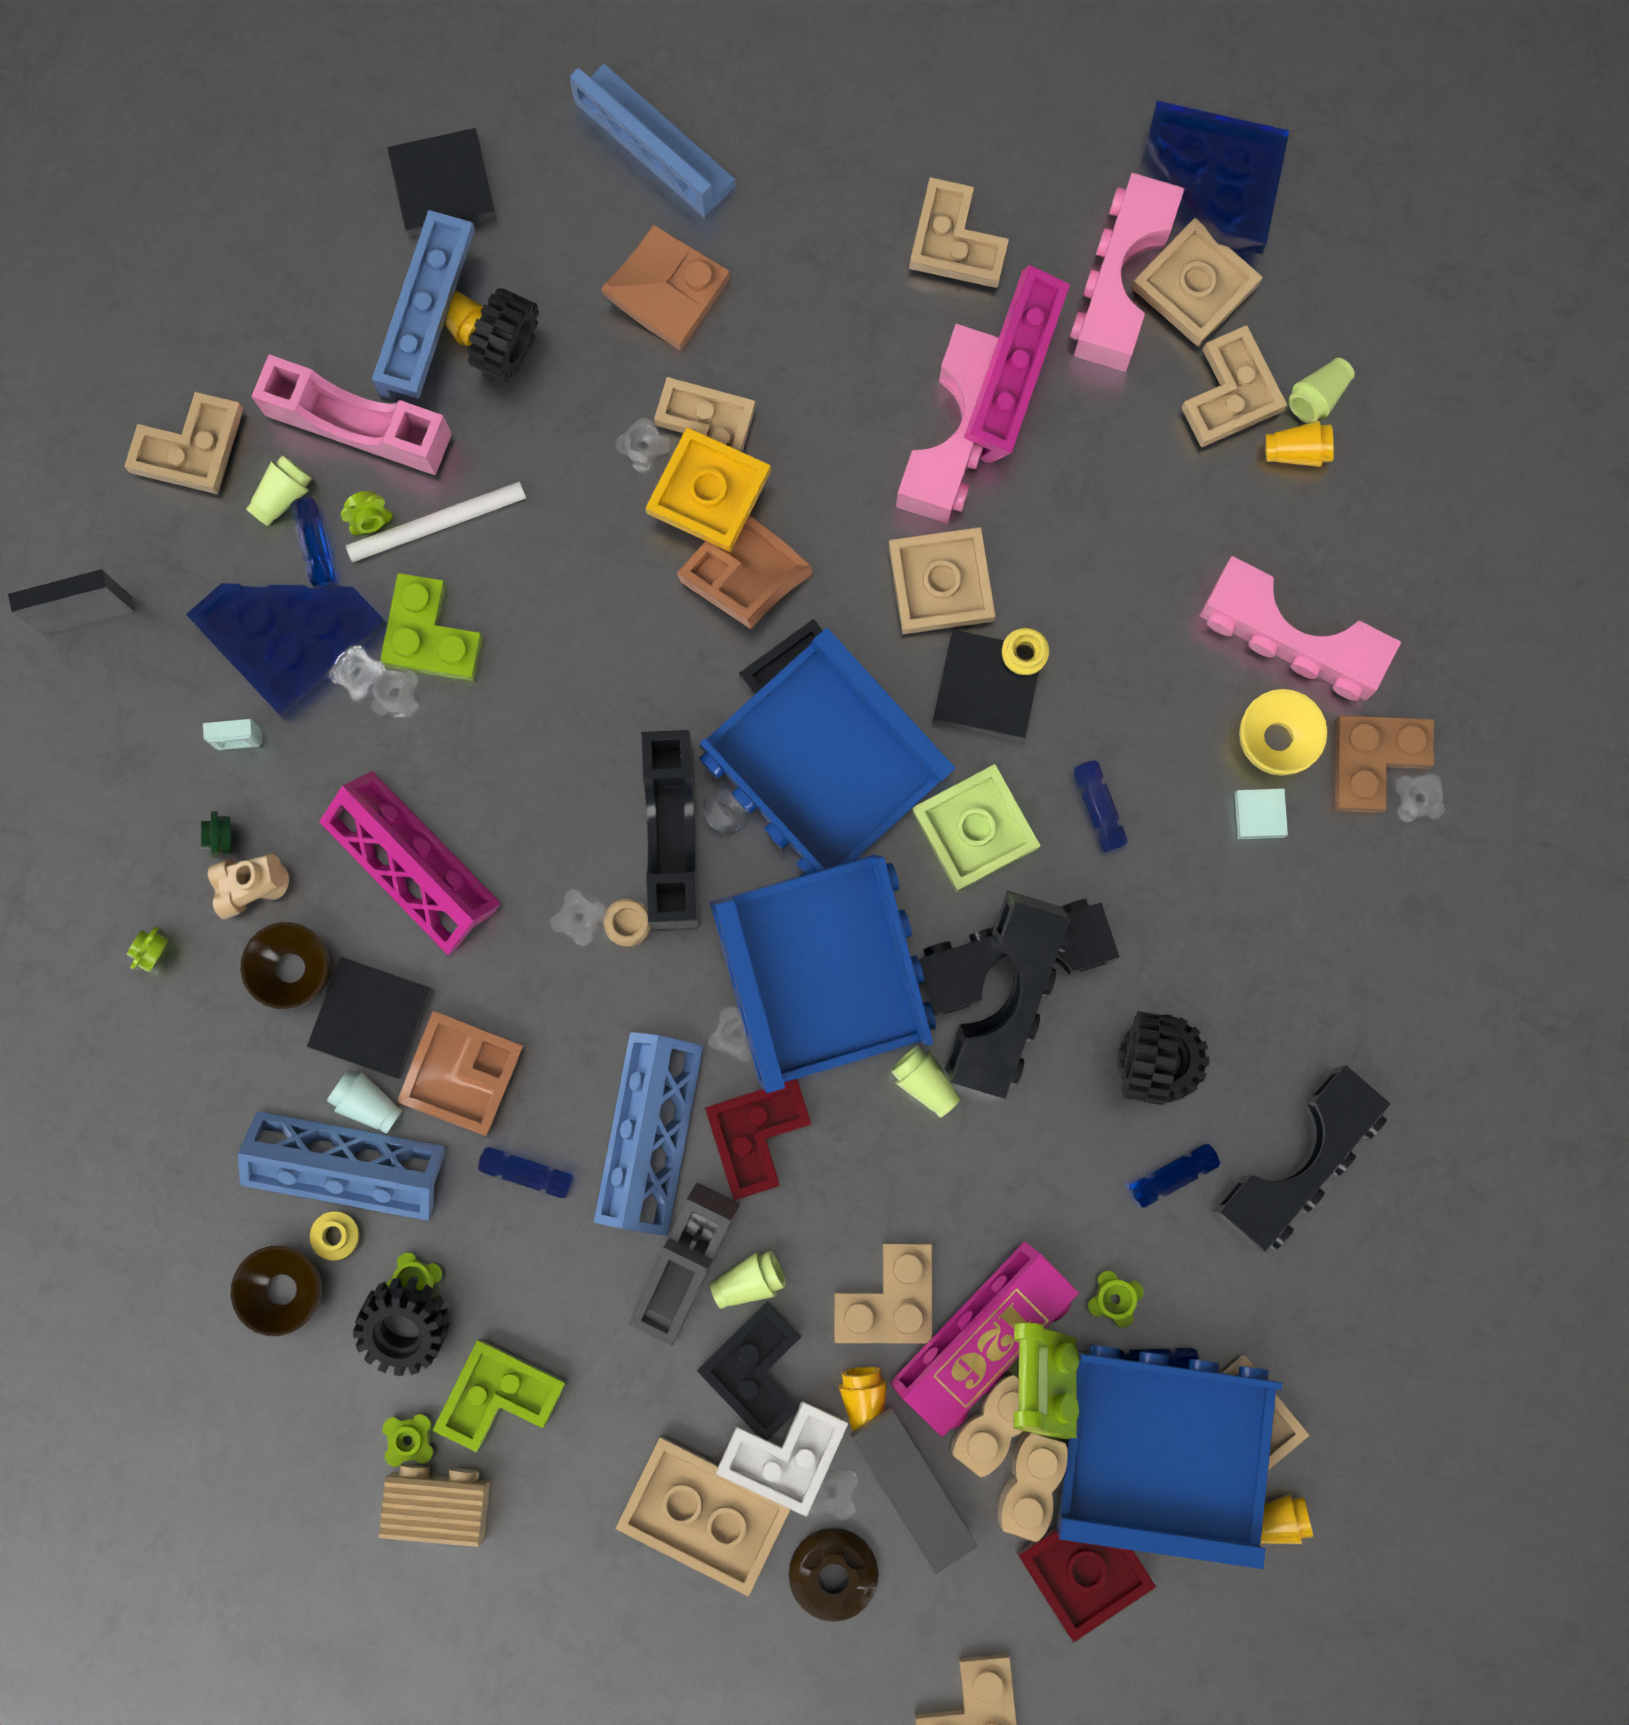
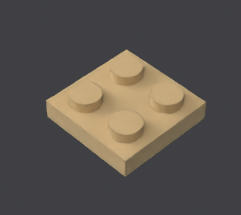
[1131,218,1263,347]
[888,527,995,634]

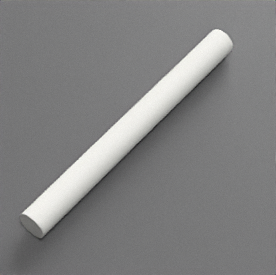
[346,481,526,563]

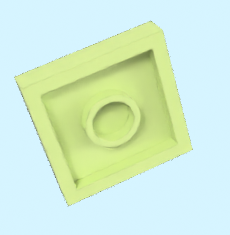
[912,764,1040,893]

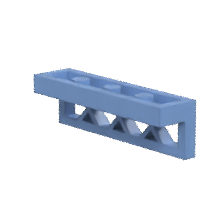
[569,64,736,218]
[372,210,475,402]
[594,1032,703,1236]
[238,1111,445,1221]

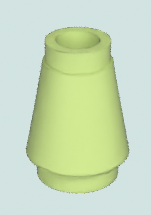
[1288,358,1355,423]
[246,455,312,526]
[891,1045,961,1117]
[710,1251,786,1309]

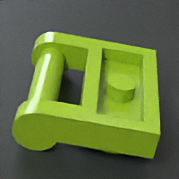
[1013,1323,1079,1439]

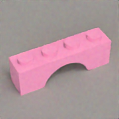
[1070,173,1184,372]
[896,324,999,524]
[251,354,452,476]
[1199,556,1401,701]

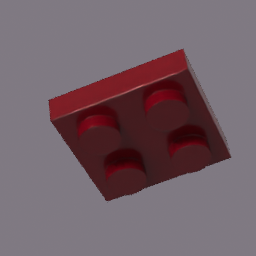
[1017,1526,1156,1643]

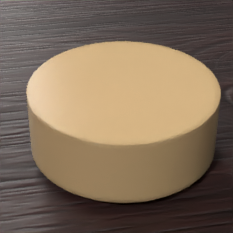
[603,899,652,948]

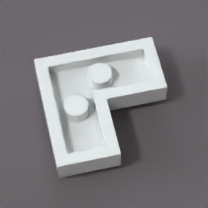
[716,1401,848,1517]

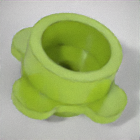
[340,491,393,536]
[126,926,169,973]
[386,1252,443,1298]
[1087,1271,1144,1328]
[382,1414,434,1467]

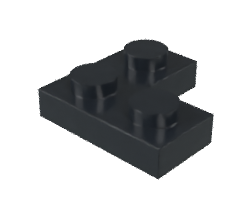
[697,1301,802,1440]

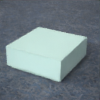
[203,719,263,750]
[1234,789,1288,839]

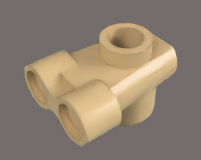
[208,854,289,919]

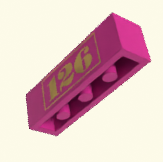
[889,1241,1079,1438]

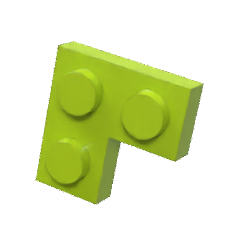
[380,573,483,682]
[432,1339,567,1453]

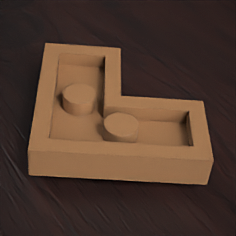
[1335,715,1434,813]

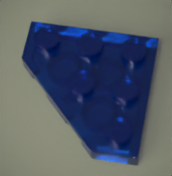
[1145,101,1290,254]
[186,583,387,718]

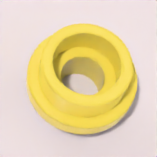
[1002,628,1049,675]
[310,1211,360,1261]

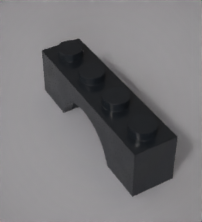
[641,730,699,929]
[945,890,1073,1099]
[919,899,1120,1018]
[1213,1065,1391,1252]

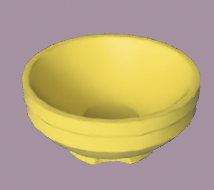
[1239,689,1327,776]

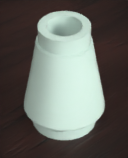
[327,1069,402,1134]

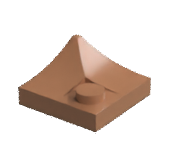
[601,225,730,351]
[677,515,813,629]
[397,1011,523,1137]

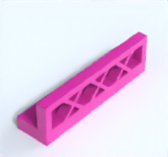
[964,265,1070,464]
[319,771,501,955]

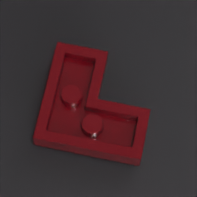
[705,1079,812,1201]

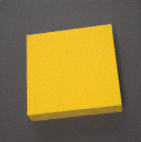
[645,427,771,552]

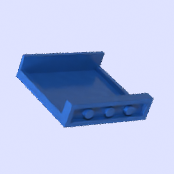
[699,627,956,874]
[709,854,936,1093]
[1056,1345,1282,1569]

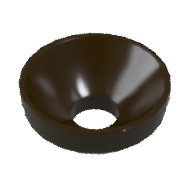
[240,922,330,1010]
[230,1245,322,1336]
[789,1527,879,1622]

